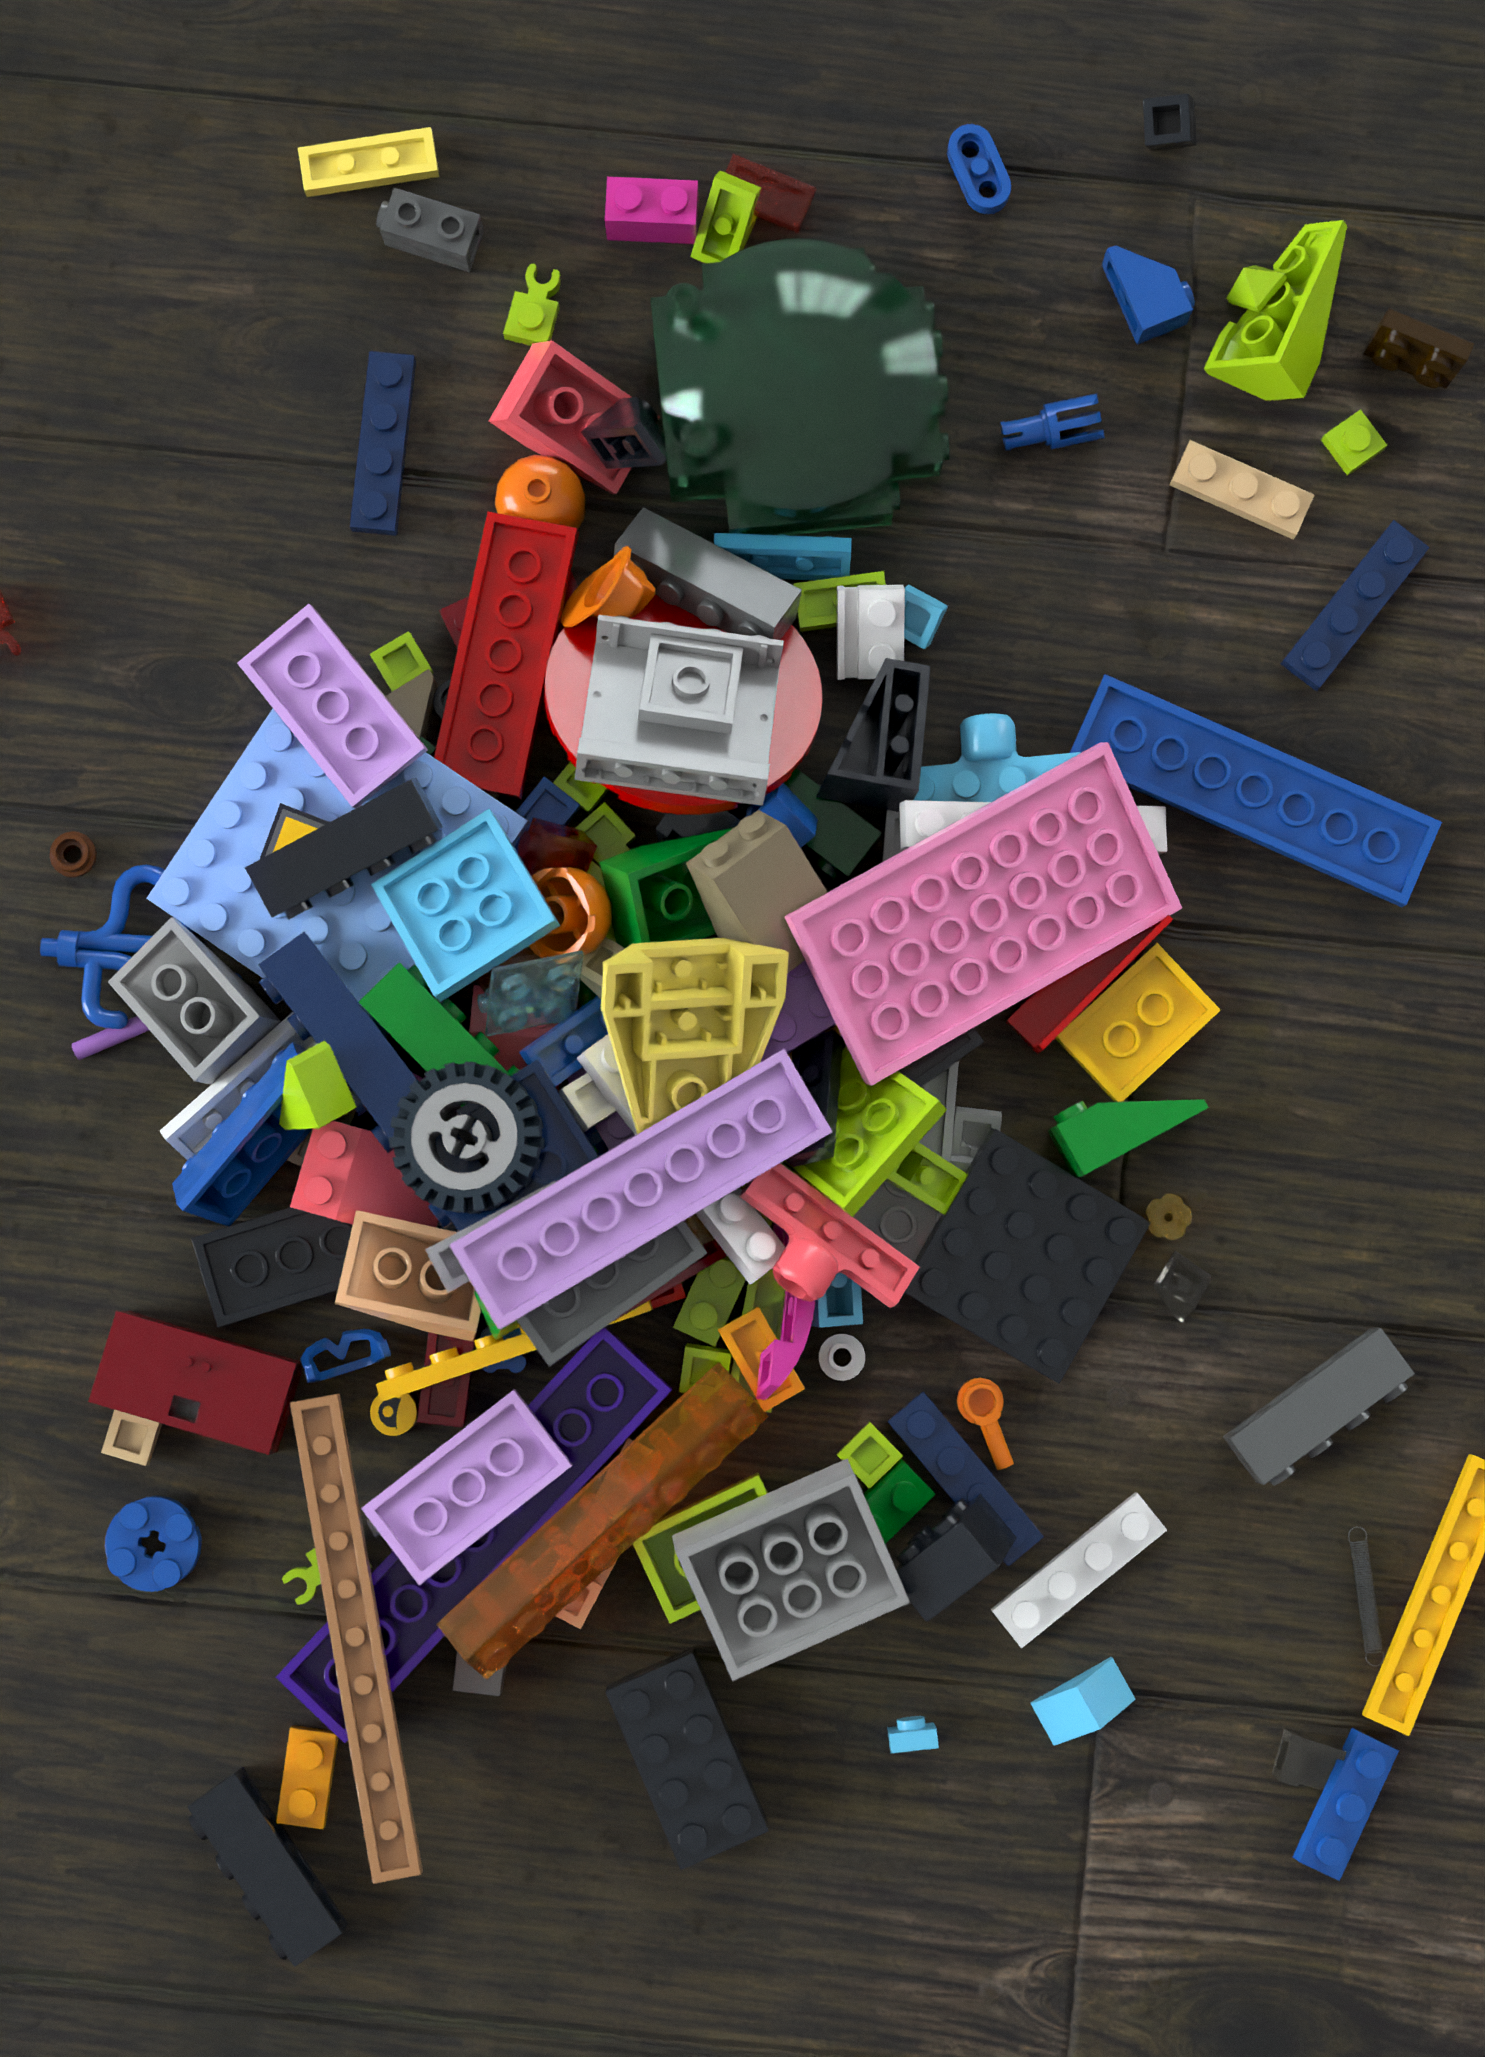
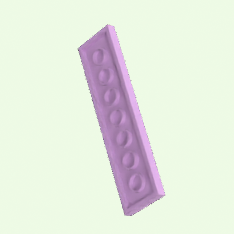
[449,1049,832,1329]

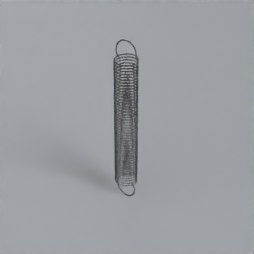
[1348,1526,1384,1666]

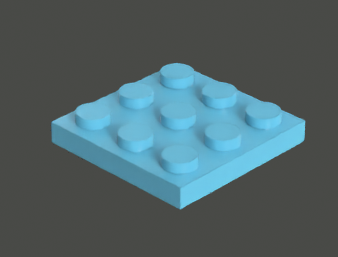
[371,809,560,1002]

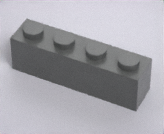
[614,507,802,640]
[1223,1328,1415,1486]

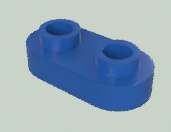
[947,124,1011,214]

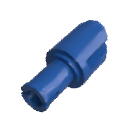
[1000,393,1105,451]

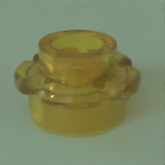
[1146,1194,1192,1240]

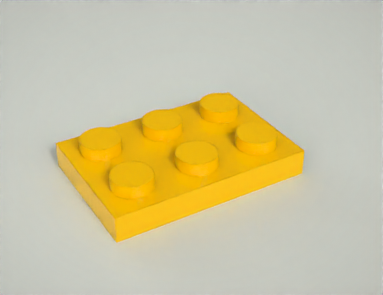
[1055,943,1221,1102]

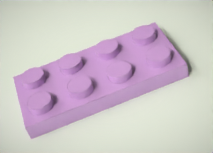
[237,604,428,809]
[361,1389,573,1585]

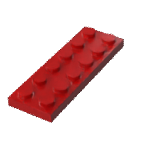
[434,511,579,799]

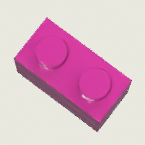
[605,176,699,244]

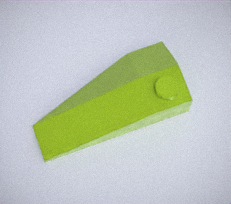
[1204,220,1347,401]

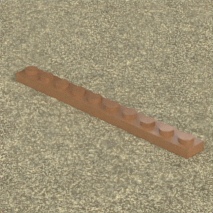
[290,1393,423,1884]

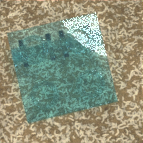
[477,950,584,1036]

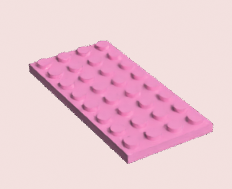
[784,742,1182,1086]

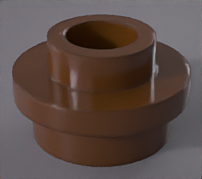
[50,831,97,878]

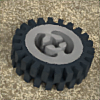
[389,1061,545,1214]

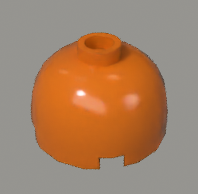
[495,454,586,529]
[529,867,612,962]

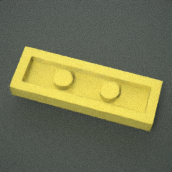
[298,127,439,197]

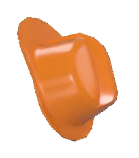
[560,546,655,627]

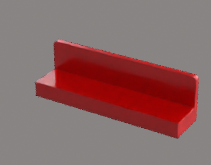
[1006,914,1173,1054]

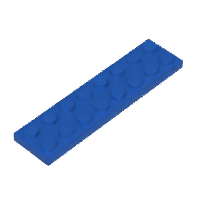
[1069,674,1442,907]

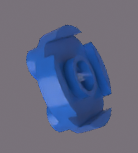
[105,1496,202,1592]

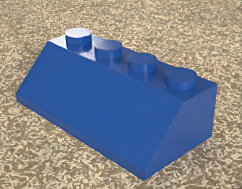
[172,1042,349,1227]

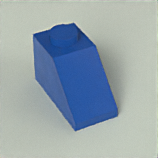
[1102,245,1195,345]

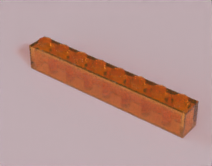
[437,1362,769,1679]

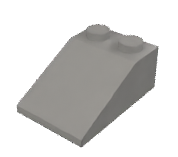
[108,917,281,1084]

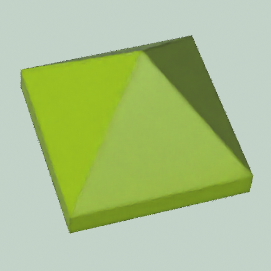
[1226,265,1287,312]

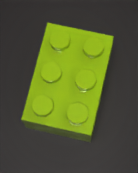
[630,1472,768,1624]

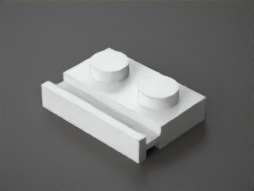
[836,585,905,680]

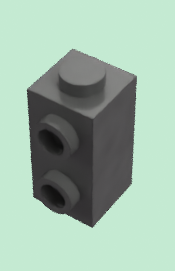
[376,188,484,272]

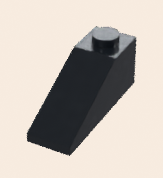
[581,397,667,469]

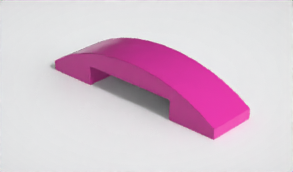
[756,1223,815,1400]

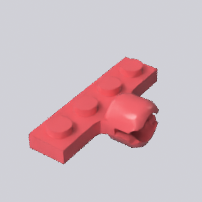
[739,1163,920,1308]

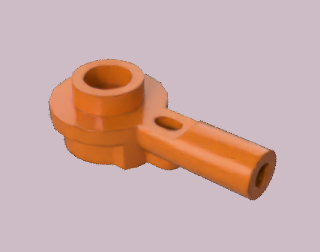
[957,1377,1014,1470]

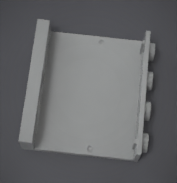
[575,615,784,806]

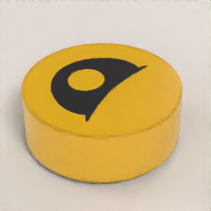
[370,1393,418,1436]

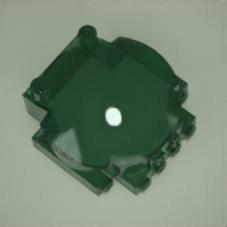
[651,239,950,535]

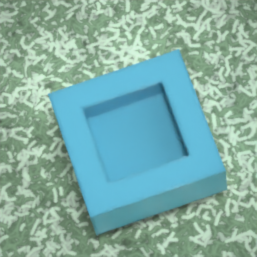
[904,585,948,649]
[887,1716,939,1753]

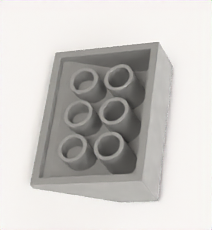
[672,1459,910,1681]

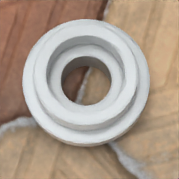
[819,1334,865,1381]

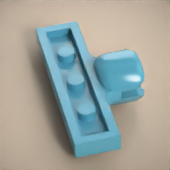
[914,713,1081,802]

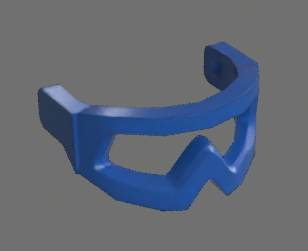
[300,1329,391,1383]

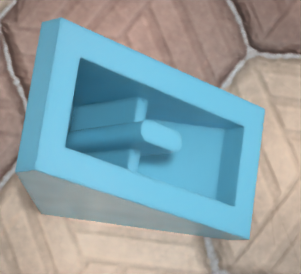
[1030,1657,1136,1746]

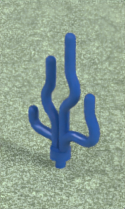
[40,864,243,1029]

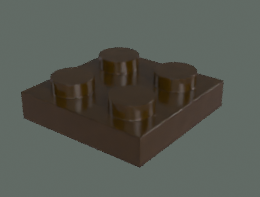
[1363,308,1474,389]

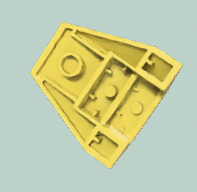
[601,938,789,1134]

